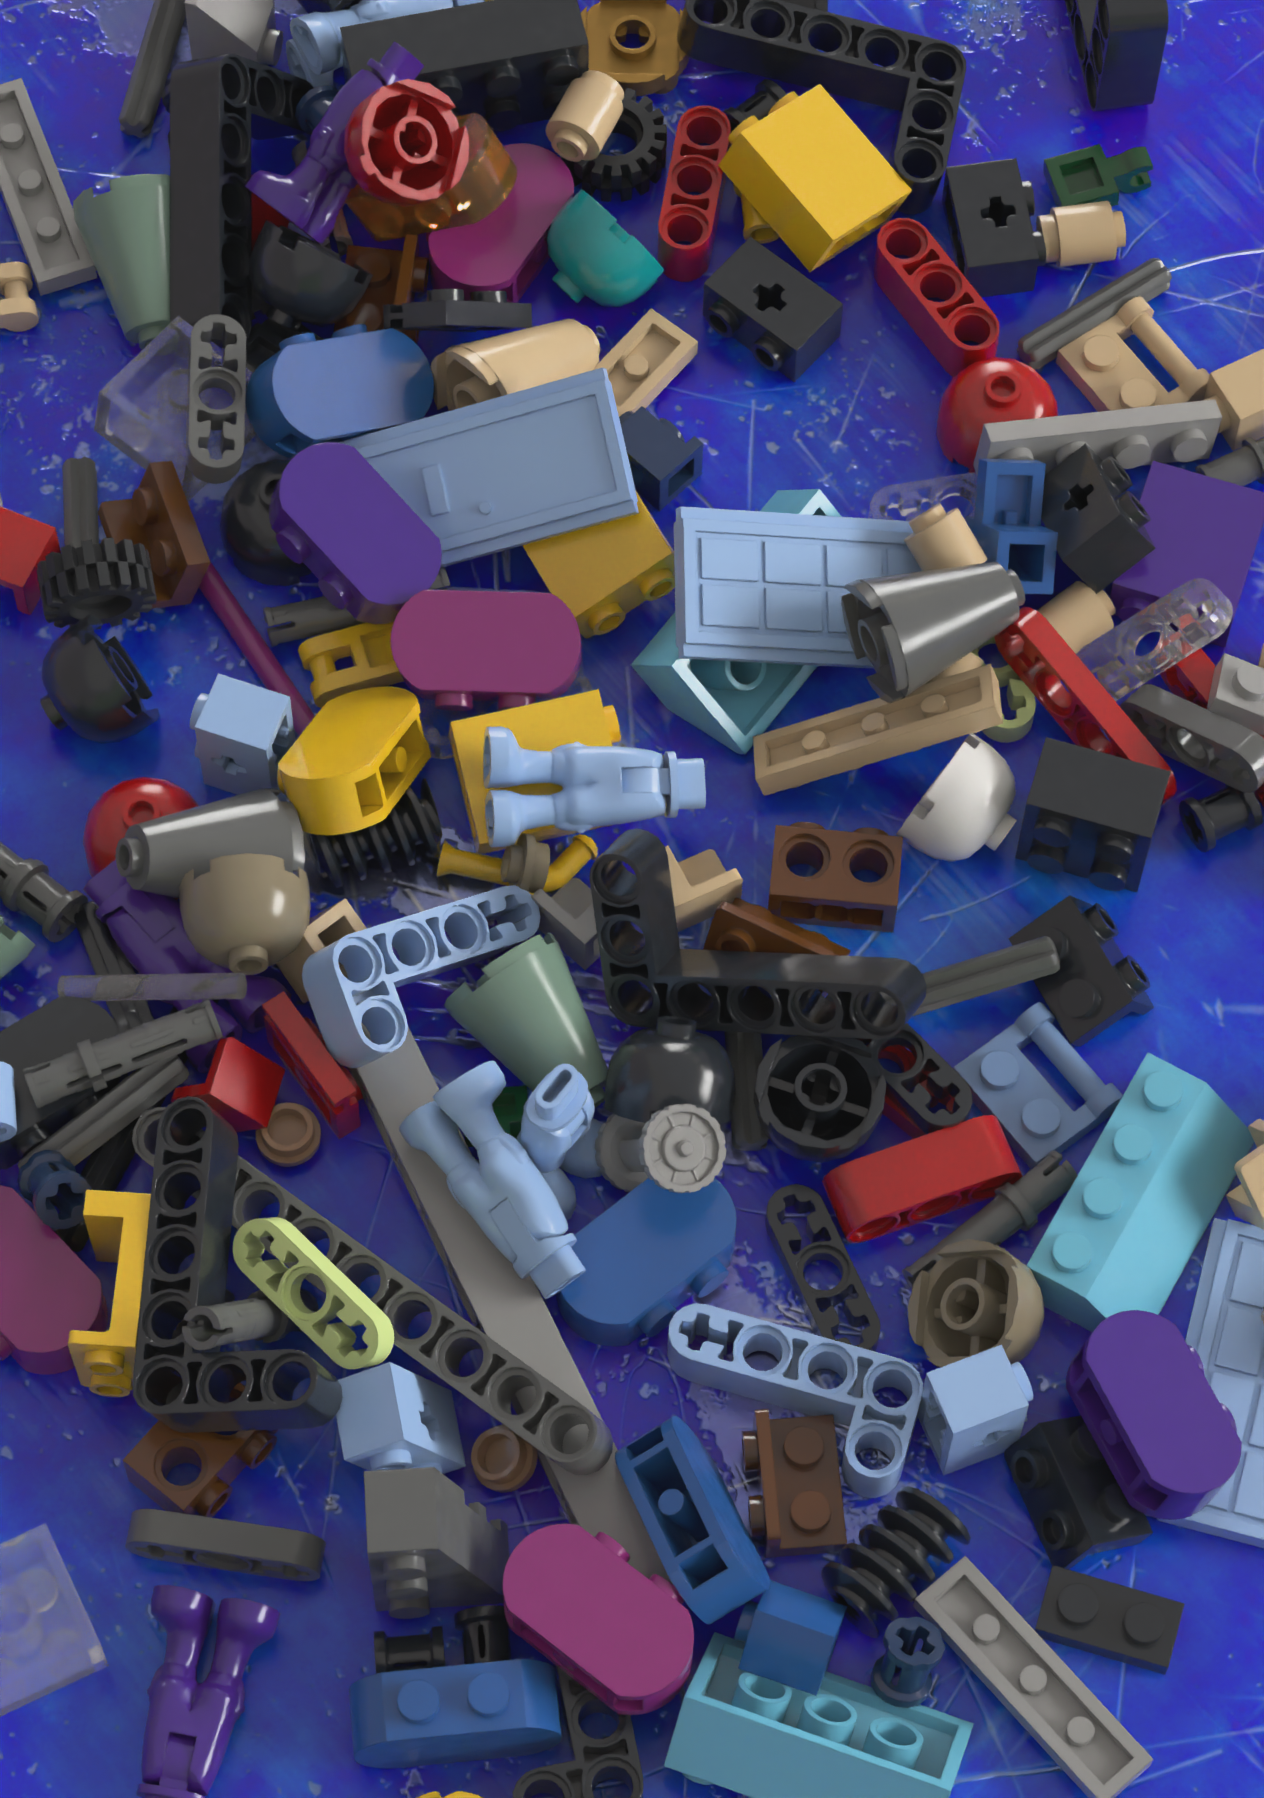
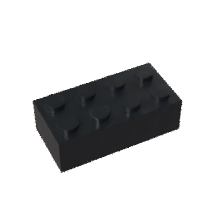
[340,0,589,134]

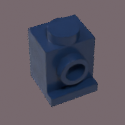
[619,406,703,512]

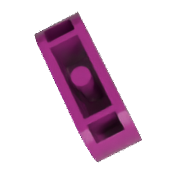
[426,143,574,303]
[391,590,582,711]
[0,1185,108,1375]
[503,1524,694,1715]

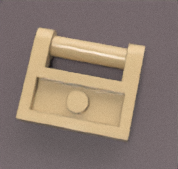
[1056,296,1209,412]

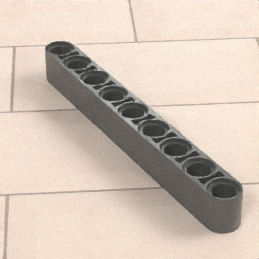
[132,1107,613,1475]

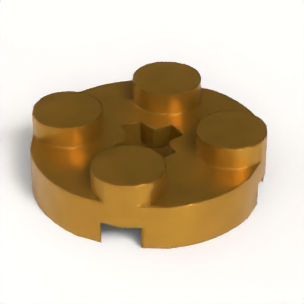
[581,0,689,96]

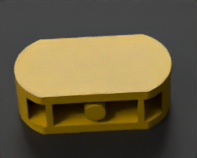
[277,686,431,835]

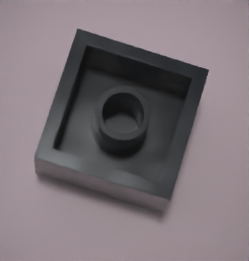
[1015,737,1171,892]

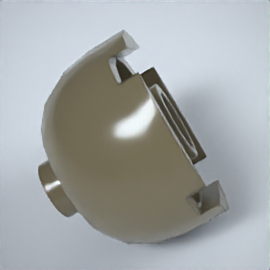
[179,853,311,975]
[908,1239,1045,1368]

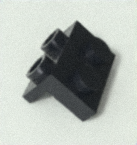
[1008,895,1154,1047]
[1004,1415,1153,1570]

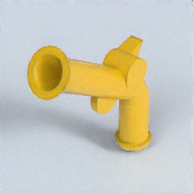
[437,834,598,895]

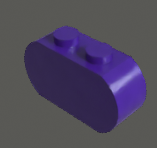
[269,442,442,624]
[1066,1310,1242,1520]

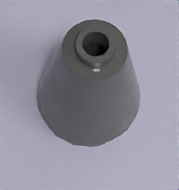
[841,562,1025,703]
[116,788,305,898]

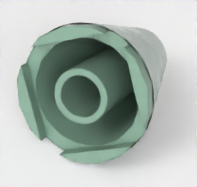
[73,174,175,350]
[444,932,608,1108]

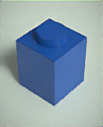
[734,1580,847,1696]

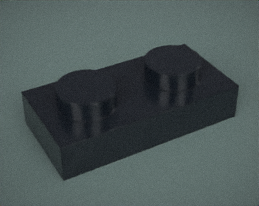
[1035,1565,1185,1675]

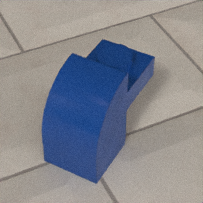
[966,458,1058,594]

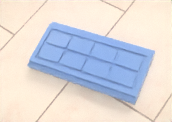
[338,367,639,568]
[674,506,922,668]
[1145,1218,1264,1548]

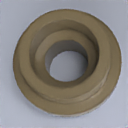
[501,833,550,893]

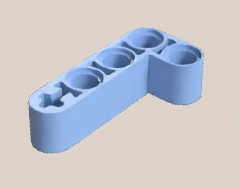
[302,885,541,1068]
[667,1303,923,1498]

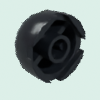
[249,219,373,332]
[220,459,312,586]
[40,614,160,744]
[605,1016,736,1124]
[753,1035,886,1163]

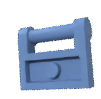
[953,1002,1123,1169]

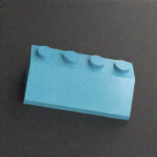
[631,489,842,754]
[1027,1053,1254,1332]
[664,1632,974,1798]

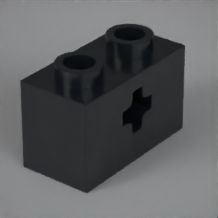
[942,158,1046,297]
[703,237,843,382]
[1041,443,1156,594]

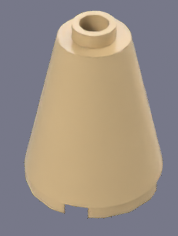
[431,318,600,411]

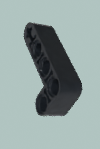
[513,1663,643,1798]

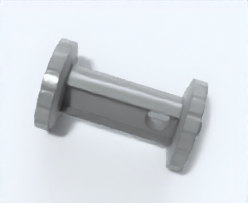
[595,1104,726,1193]

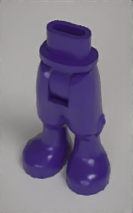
[245,41,424,245]
[83,860,292,1073]
[136,1585,280,1798]

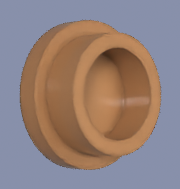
[255,1103,321,1167]
[471,1424,537,1493]

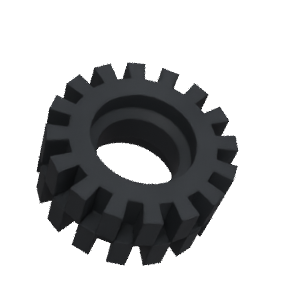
[561,88,667,202]
[37,538,157,629]

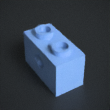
[190,673,296,797]
[918,1344,1033,1475]
[336,1362,466,1474]

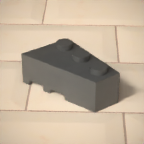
[364,1467,509,1619]

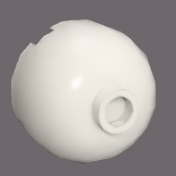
[896,733,1017,862]

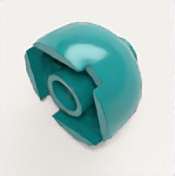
[547,189,665,307]

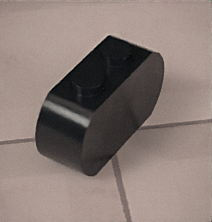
[0,996,128,1169]

